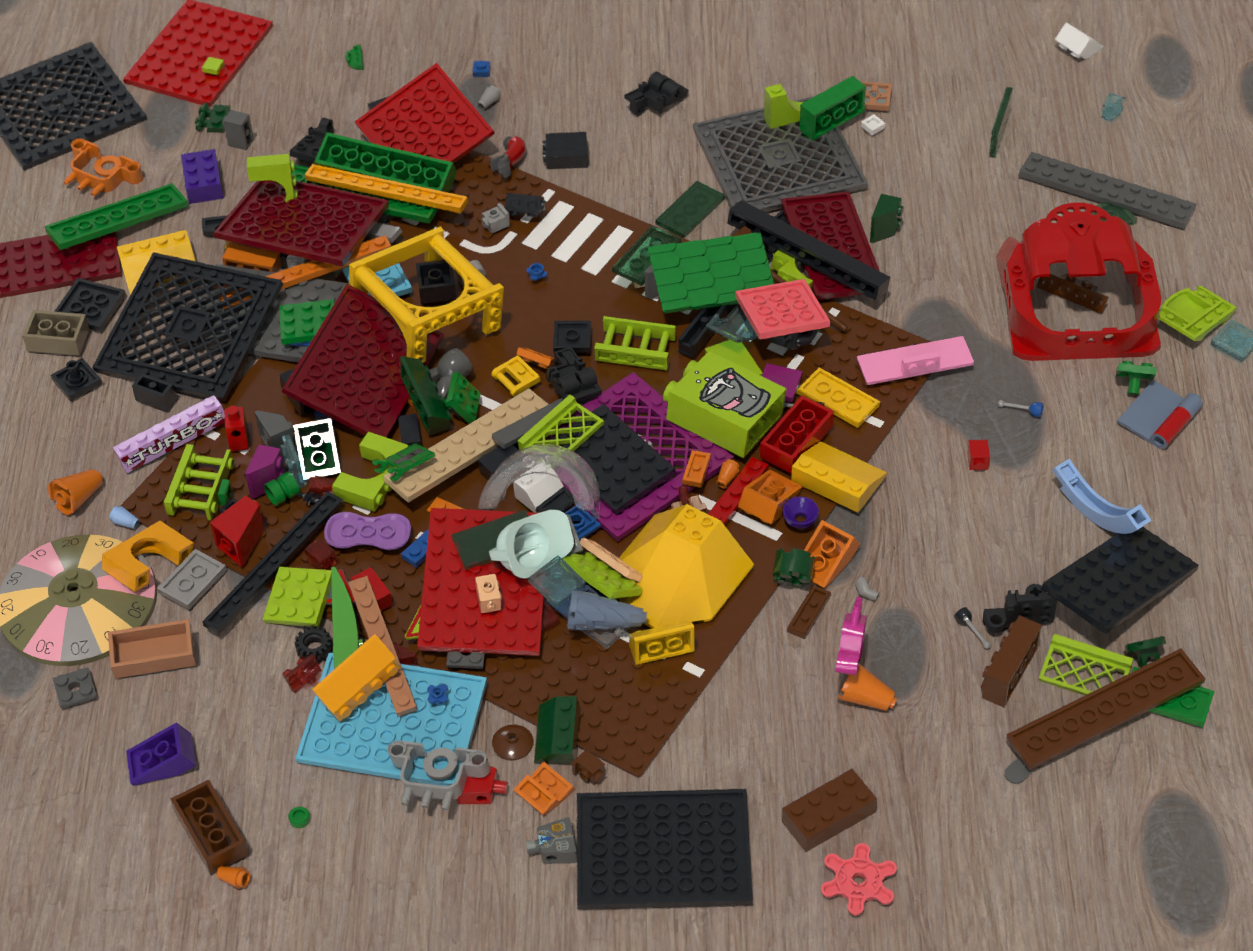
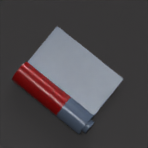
[1117,380,1203,449]

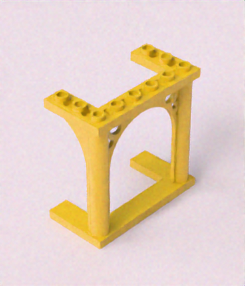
[349,227,504,363]

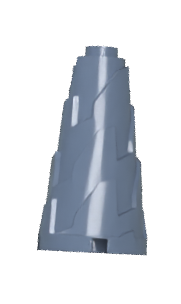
[567,589,647,630]

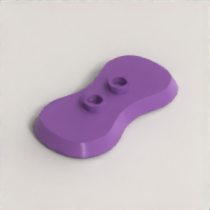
[324,512,411,551]

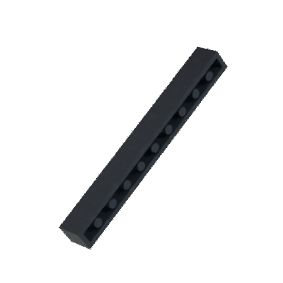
[727,200,890,301]

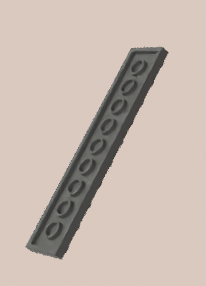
[1018,152,1197,229]

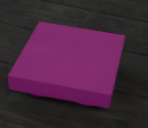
[762,363,803,402]

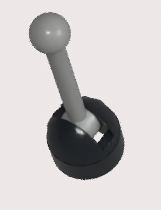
[954,607,991,649]

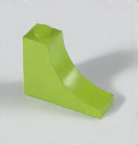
[764,83,803,129]

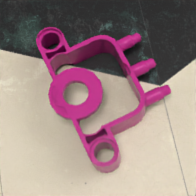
[835,597,867,675]

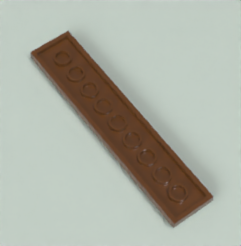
[1006,648,1205,770]

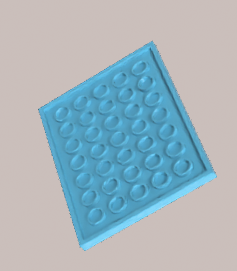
[295,653,487,786]

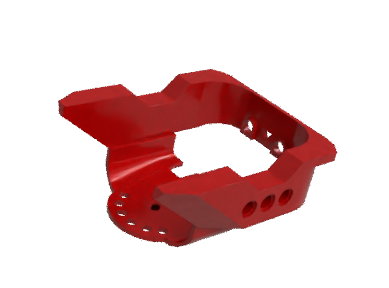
[996,202,1161,361]

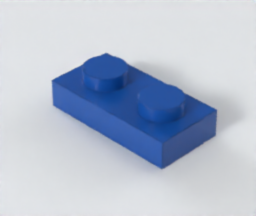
[401,530,429,568]

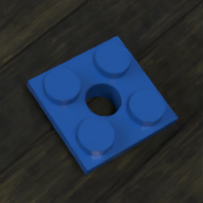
[565,504,601,541]

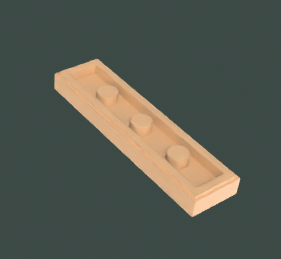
[580,538,643,582]

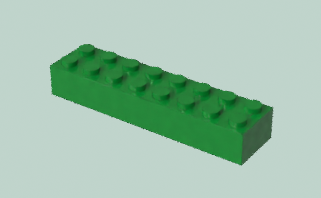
[314,132,457,193]

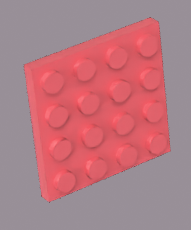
[735,279,830,339]

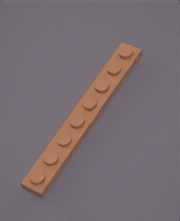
[348,576,417,717]

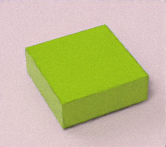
[202,57,224,75]

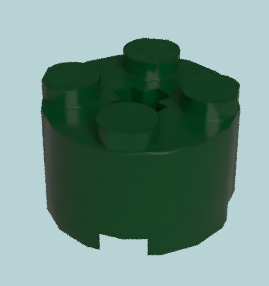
[772,548,815,588]

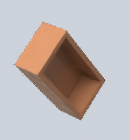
[108,619,196,679]

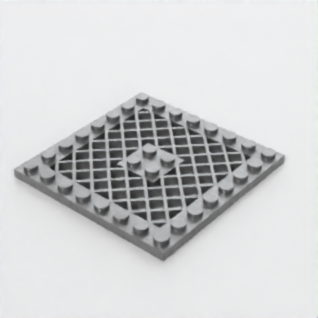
[693,96,868,212]

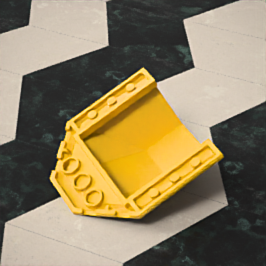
[613,504,754,628]

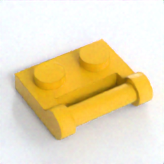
[491,355,540,397]

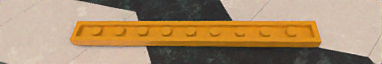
[305,164,468,213]

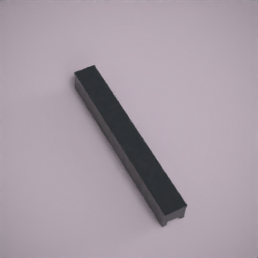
[678,304,737,359]

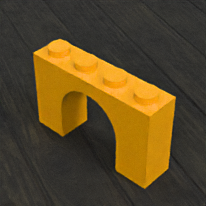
[102,521,193,592]

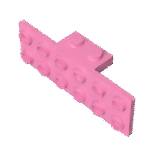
[857,336,974,385]

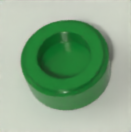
[288,806,310,829]

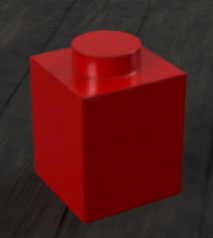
[967,440,990,470]

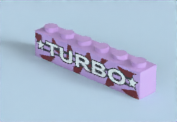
[113,395,225,473]

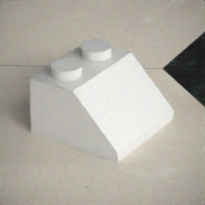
[1055,22,1104,59]
[513,462,564,513]

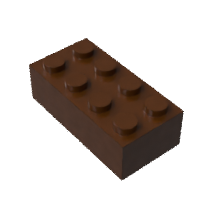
[980,615,1042,708]
[781,769,877,852]
[170,780,249,875]

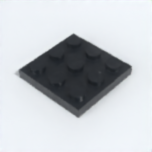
[54,278,126,332]

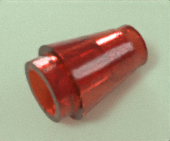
[309,475,335,494]

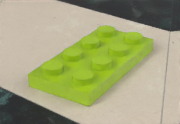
[560,552,642,599]

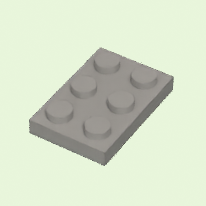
[157,549,227,610]

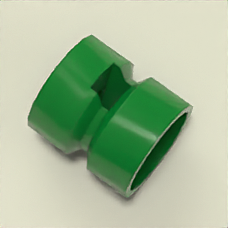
[264,472,300,506]

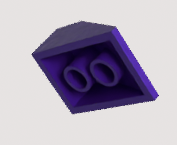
[126,722,196,785]

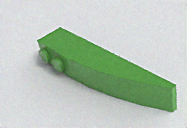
[331,567,363,669]

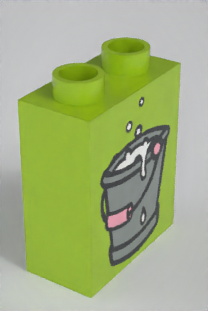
[663,351,787,458]

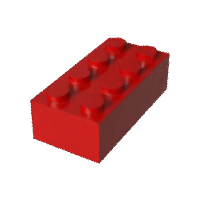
[760,395,834,474]

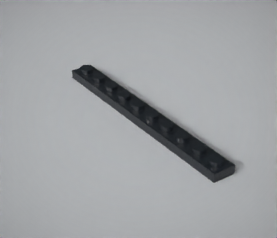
[202,491,343,635]

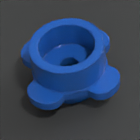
[527,263,547,281]
[427,684,448,705]

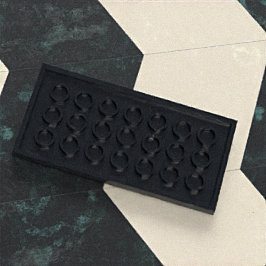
[1041,526,1199,634]

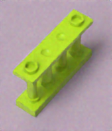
[594,316,676,370]
[164,444,235,521]

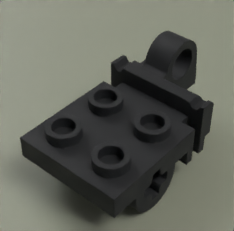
[624,71,689,116]
[290,117,334,164]
[546,347,602,403]
[982,584,1057,633]

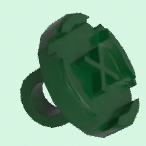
[1125,636,1167,668]

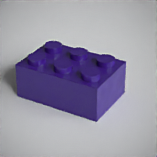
[181,149,223,204]

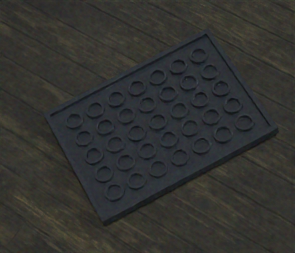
[577,789,752,909]

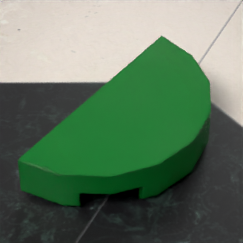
[345,44,363,70]

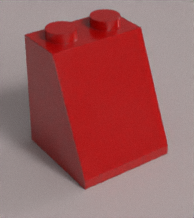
[210,496,264,567]

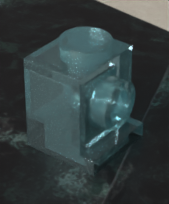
[1101,93,1126,122]

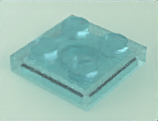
[1210,319,1253,362]
[280,434,305,488]
[528,555,585,608]

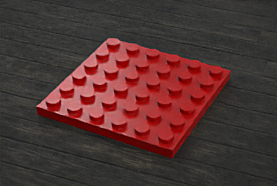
[354,63,495,164]

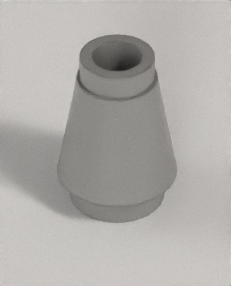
[477,85,501,110]

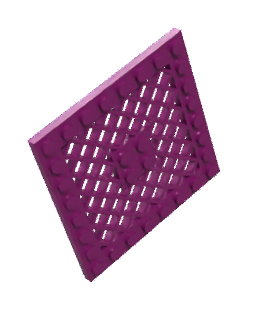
[518,372,734,542]

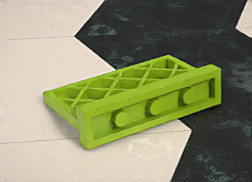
[518,395,604,469]
[1038,634,1133,696]

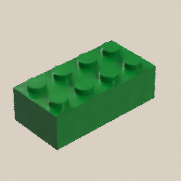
[799,76,866,141]

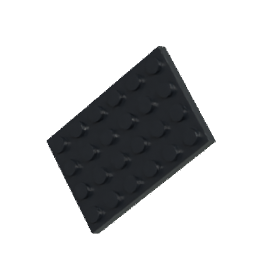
[546,404,676,514]

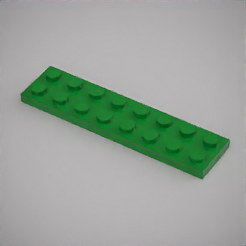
[45,183,188,250]

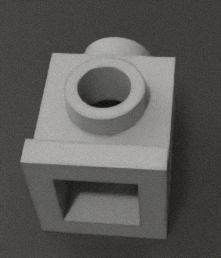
[481,203,510,234]

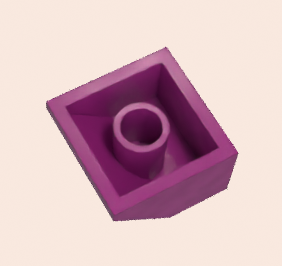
[245,444,287,498]

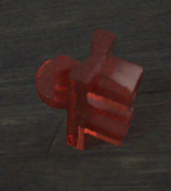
[282,654,322,693]

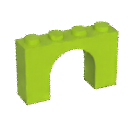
[247,154,298,202]
[332,432,409,512]

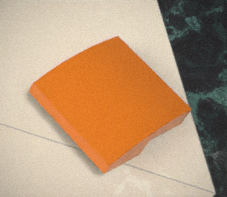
[514,762,575,816]

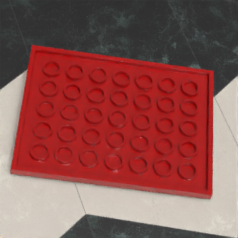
[123,0,273,108]
[417,508,546,656]

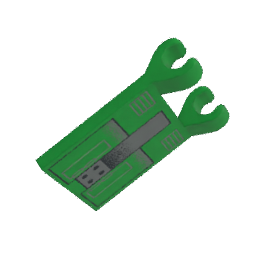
[372,443,436,481]

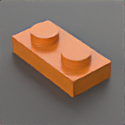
[517,347,554,369]
[682,450,711,488]

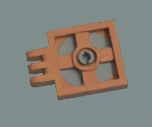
[860,81,892,111]

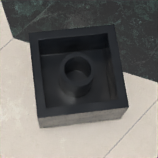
[416,260,457,304]

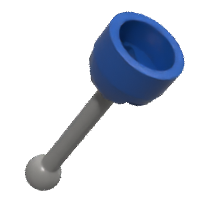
[997,400,1044,418]

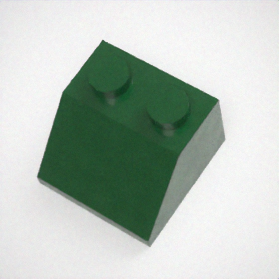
[870,194,904,243]

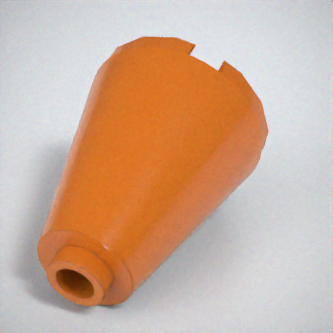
[48,469,103,515]
[837,663,897,711]

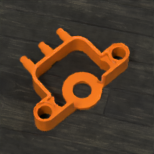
[64,139,143,196]

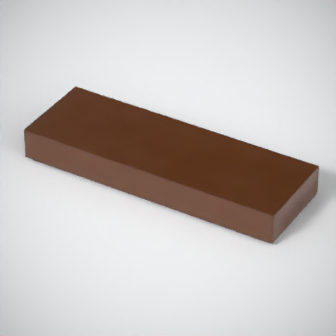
[787,585,831,639]

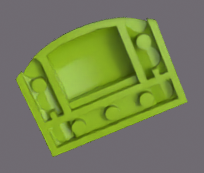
[1158,286,1237,341]

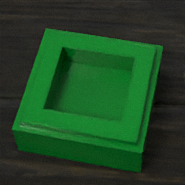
[218,479,232,506]

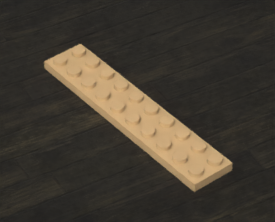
[383,388,549,502]

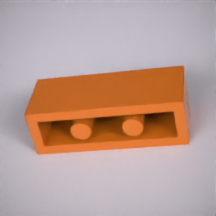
[222,243,282,273]

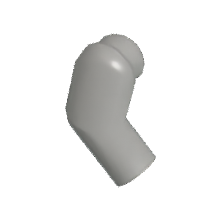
[855,576,879,601]

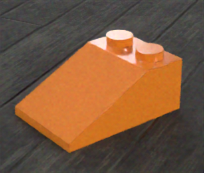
[738,469,803,524]
[804,520,860,589]

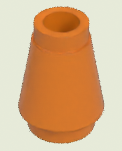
[716,459,740,489]
[217,866,251,889]

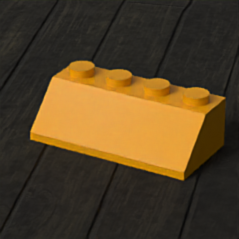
[312,634,402,722]

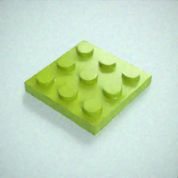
[262,567,332,627]

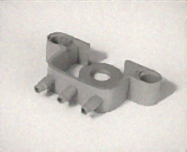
[388,741,490,811]

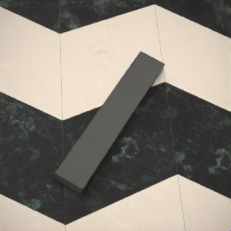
[492,398,589,449]

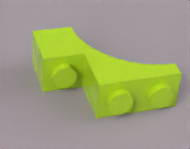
[771,250,813,289]

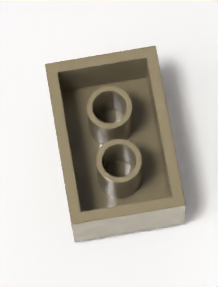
[23,310,90,356]

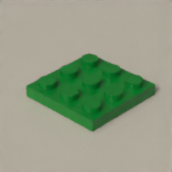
[279,299,334,345]

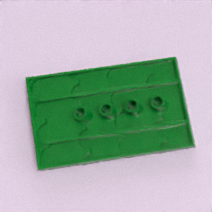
[648,233,774,313]

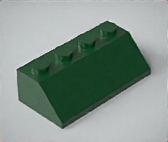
[400,356,452,436]

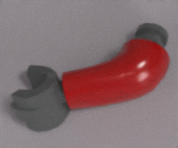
[490,136,526,178]

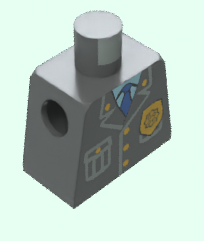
[526,817,577,864]

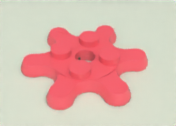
[821,843,897,916]

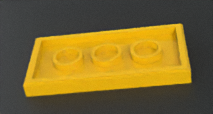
[797,367,880,428]

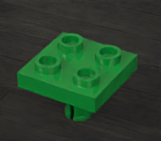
[1115,361,1157,395]
[443,372,481,424]

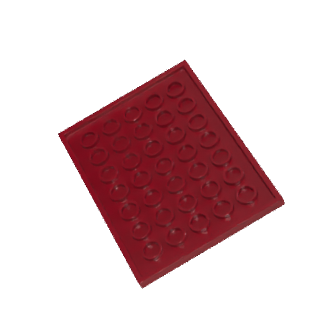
[214,180,389,267]
[282,284,445,438]

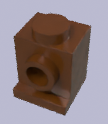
[572,750,605,785]

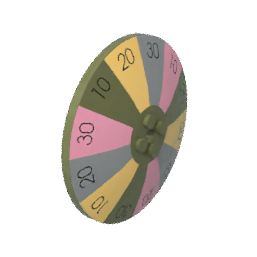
[0,535,156,666]

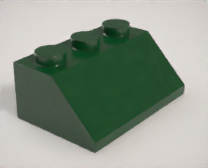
[534,696,580,764]

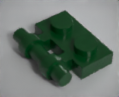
[195,103,231,133]

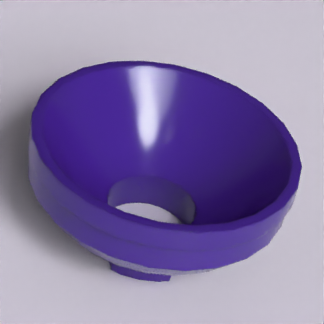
[783,497,819,528]

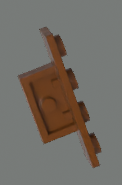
[1037,273,1109,314]

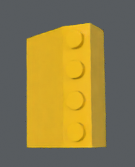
[117,230,195,295]
[791,442,887,513]

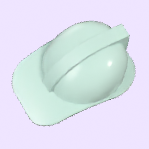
[489,510,574,578]

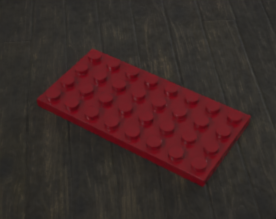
[781,191,880,300]
[0,232,122,298]

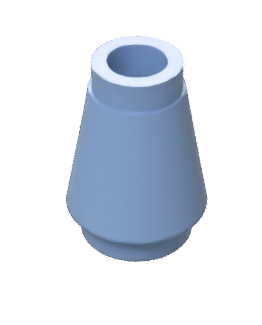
[109,506,140,530]

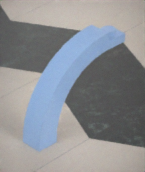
[1052,459,1152,534]

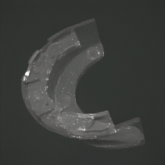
[478,444,600,519]

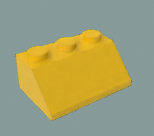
[629,620,694,665]

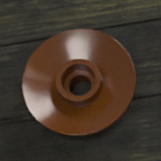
[492,724,534,761]

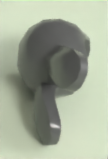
[429,348,474,399]

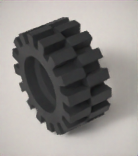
[295,626,333,665]

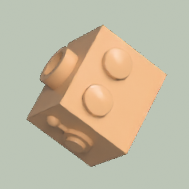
[475,574,502,613]

